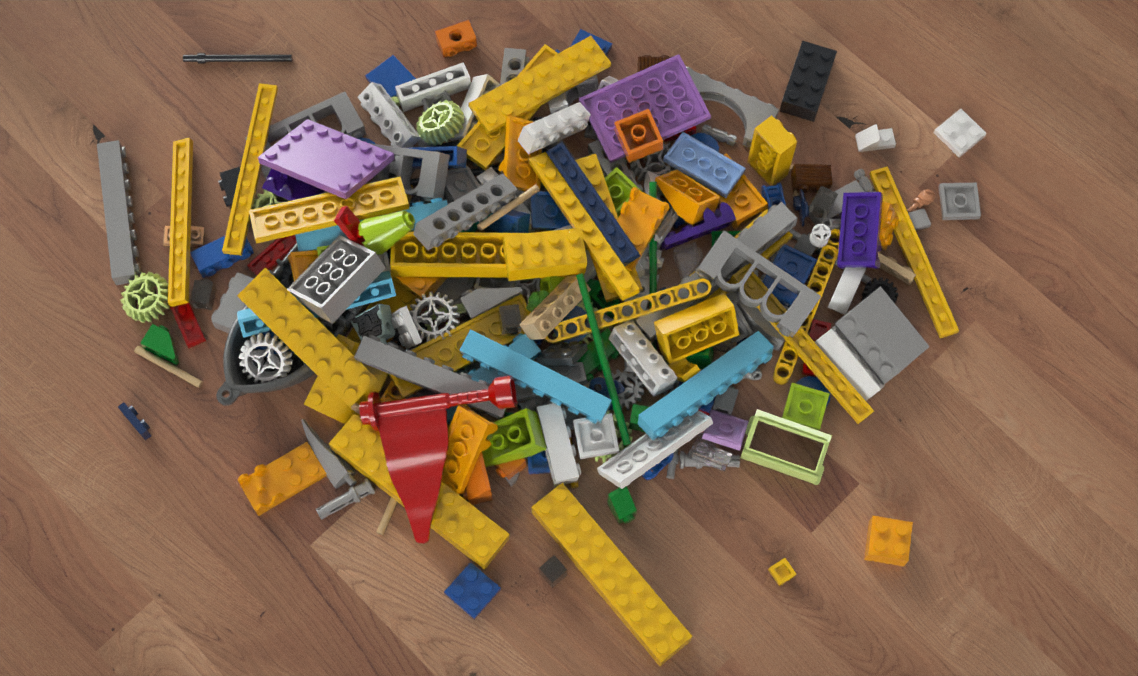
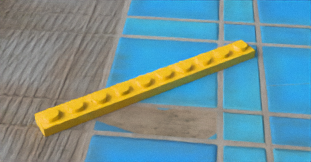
[222,83,278,256]
[168,138,193,307]
[529,152,640,301]
[869,166,959,338]
[731,265,874,424]

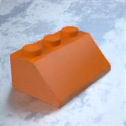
[463,452,492,505]

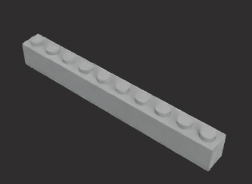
[635,202,797,343]

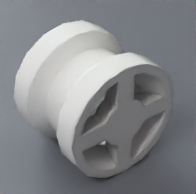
[809,224,831,248]

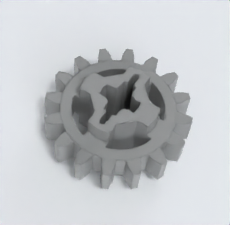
[611,369,644,410]

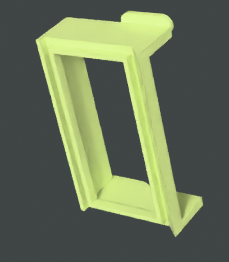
[740,409,832,485]

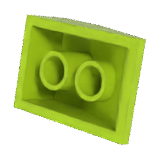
[605,167,641,218]
[482,408,547,467]

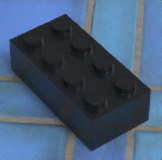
[779,41,837,122]

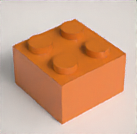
[614,109,663,163]

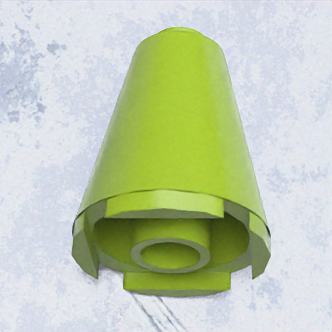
[358,211,415,255]

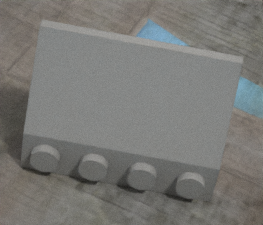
[287,235,386,324]
[835,286,930,384]

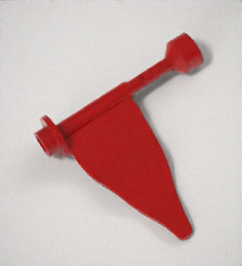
[359,375,517,544]

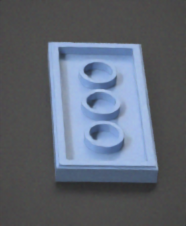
[663,132,746,198]

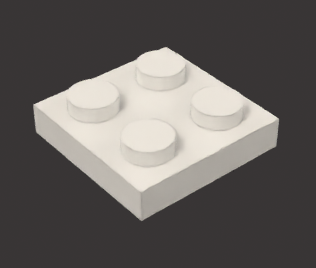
[934,109,987,158]
[391,306,422,350]
[573,413,619,459]

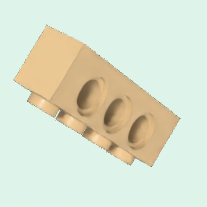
[520,275,591,340]

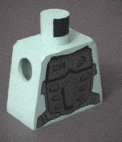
[351,304,395,345]

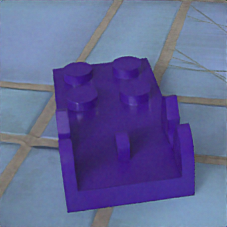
[262,168,325,201]
[837,192,883,269]
[660,202,736,251]

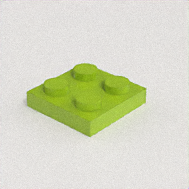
[782,383,830,431]

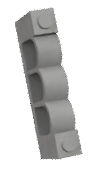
[245,92,366,179]
[366,143,450,202]
[696,231,821,338]

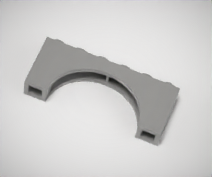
[686,67,779,148]

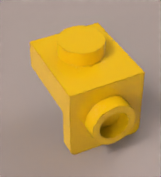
[668,358,701,382]

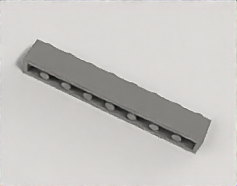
[97,140,141,285]
[354,335,506,419]

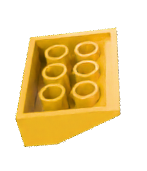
[304,334,389,424]

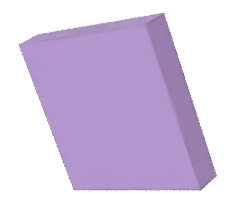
[702,409,749,451]

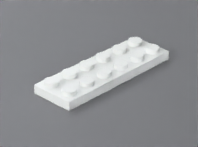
[597,410,713,489]

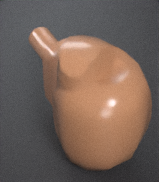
[907,189,936,213]

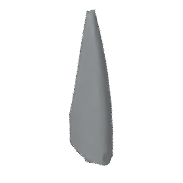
[301,419,357,489]

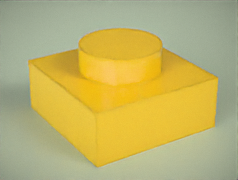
[768,558,797,586]

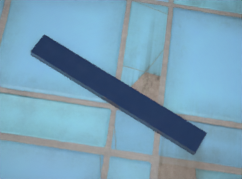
[547,142,640,267]

